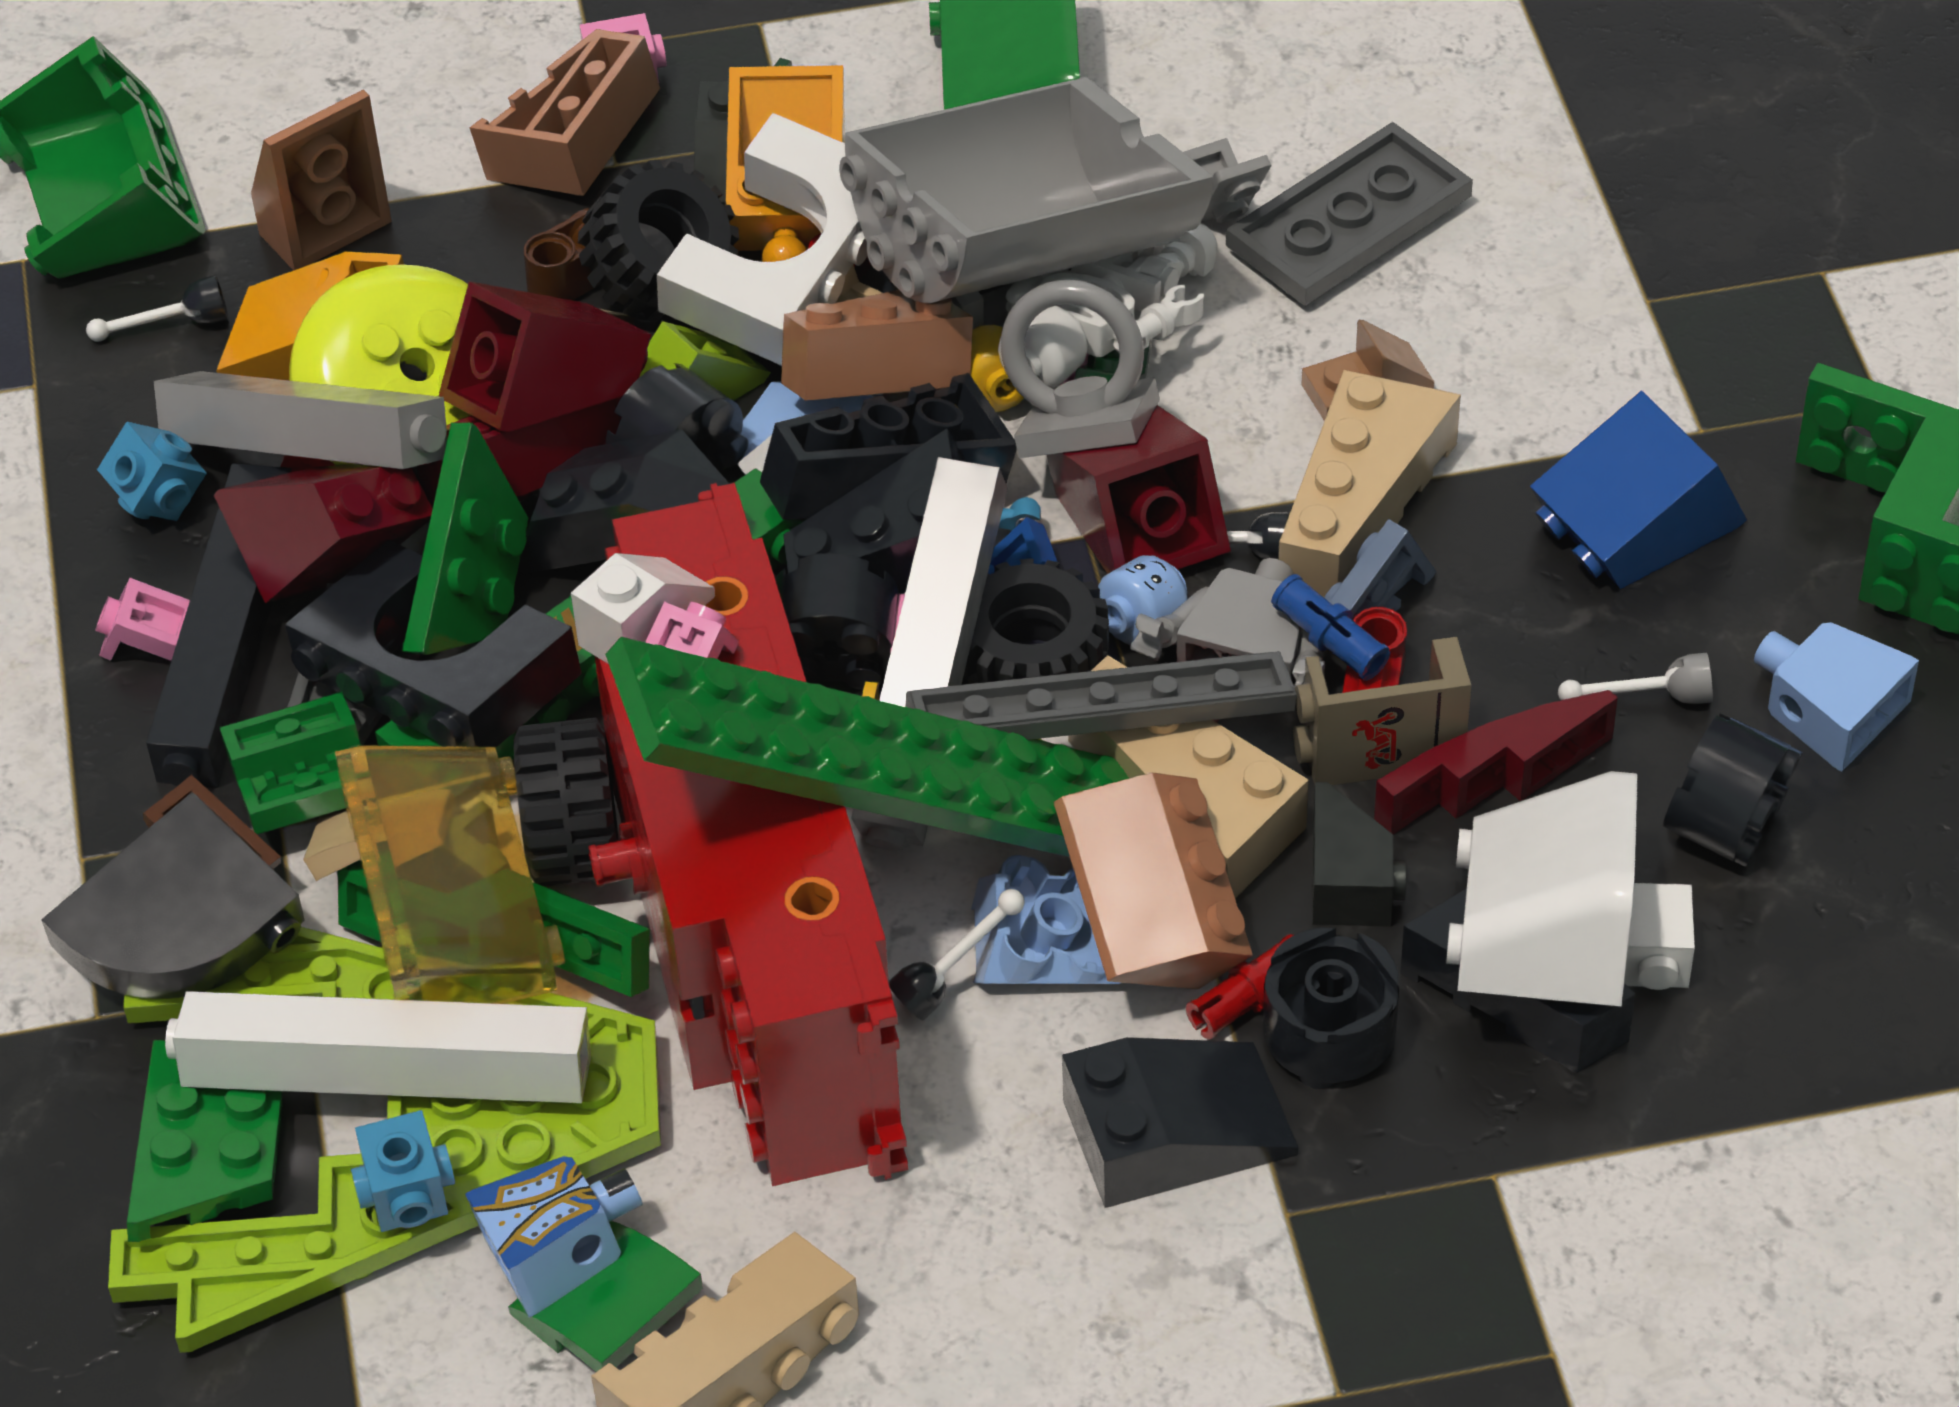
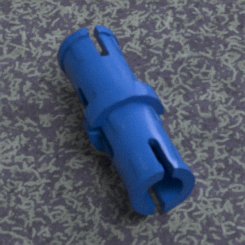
[1271,574,1390,681]

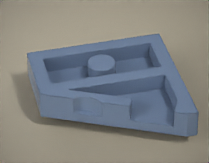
[1324,519,1437,620]

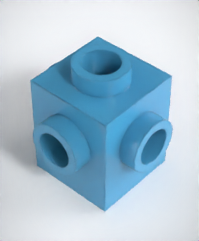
[97,422,207,521]
[351,1110,455,1232]

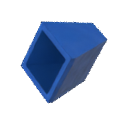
[1530,390,1747,589]

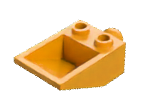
[726,65,845,262]
[216,252,404,381]

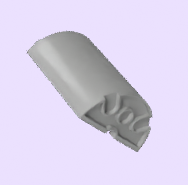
[839,77,1214,303]

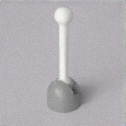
[1558,652,1713,704]

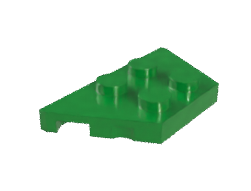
[403,423,529,655]
[127,1040,283,1242]

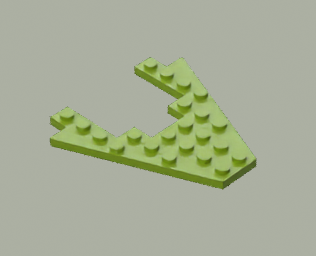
[108,926,661,1353]

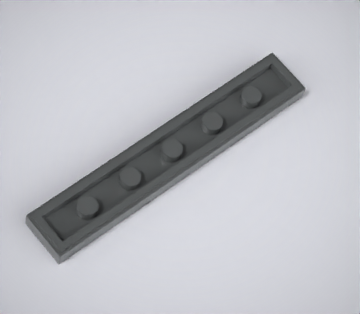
[905,651,1297,740]

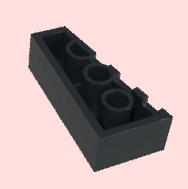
[760,373,1017,520]

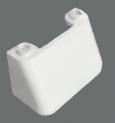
[1446,771,1637,1006]

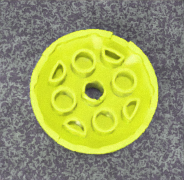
[289,265,471,465]

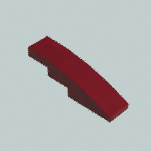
[1374,690,1618,835]

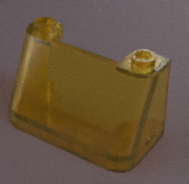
[334,745,565,1004]

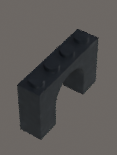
[285,540,582,762]

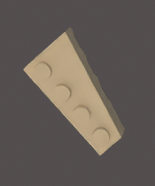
[1279,370,1461,597]
[1068,655,1308,898]
[591,1231,859,1407]

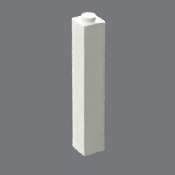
[165,991,591,1103]

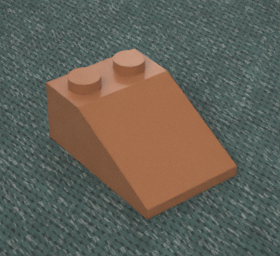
[251,89,392,270]

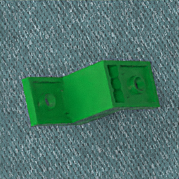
[1795,362,1959,635]

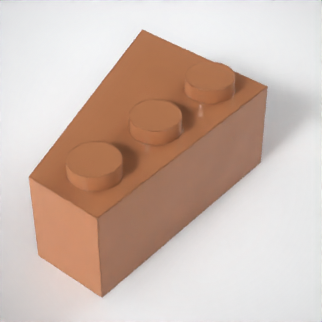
[469,29,660,196]
[781,290,973,401]

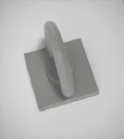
[1001,280,1160,458]

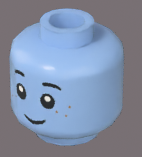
[1098,555,1188,645]

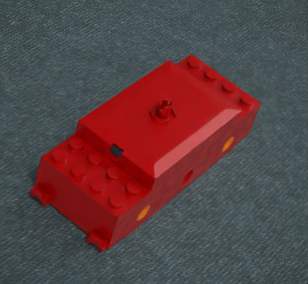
[588,483,909,1186]

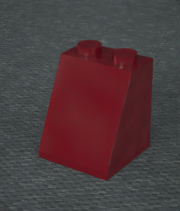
[438,281,651,432]
[1047,405,1231,574]
[214,464,433,604]

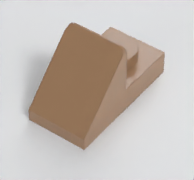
[1301,320,1434,421]

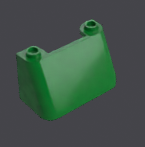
[929,0,1080,110]
[0,36,206,279]

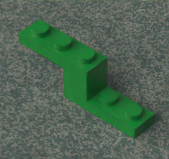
[337,859,650,997]

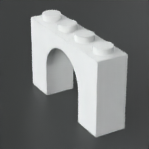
[657,113,867,366]

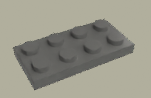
[1226,122,1473,306]

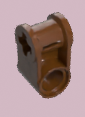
[524,208,600,301]

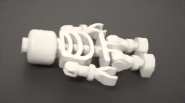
[998,223,1217,389]

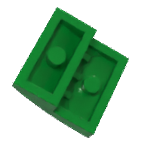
[220,692,380,834]
[508,1221,703,1372]

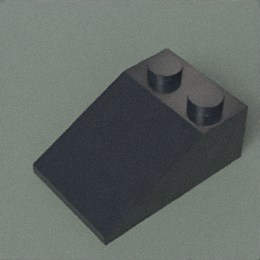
[1062,1037,1299,1208]

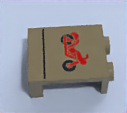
[1293,637,1471,786]

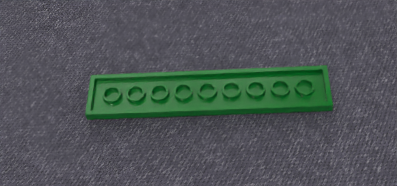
[605,637,1129,857]

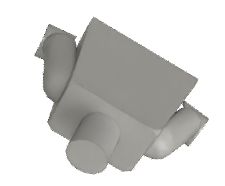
[1130,558,1325,688]

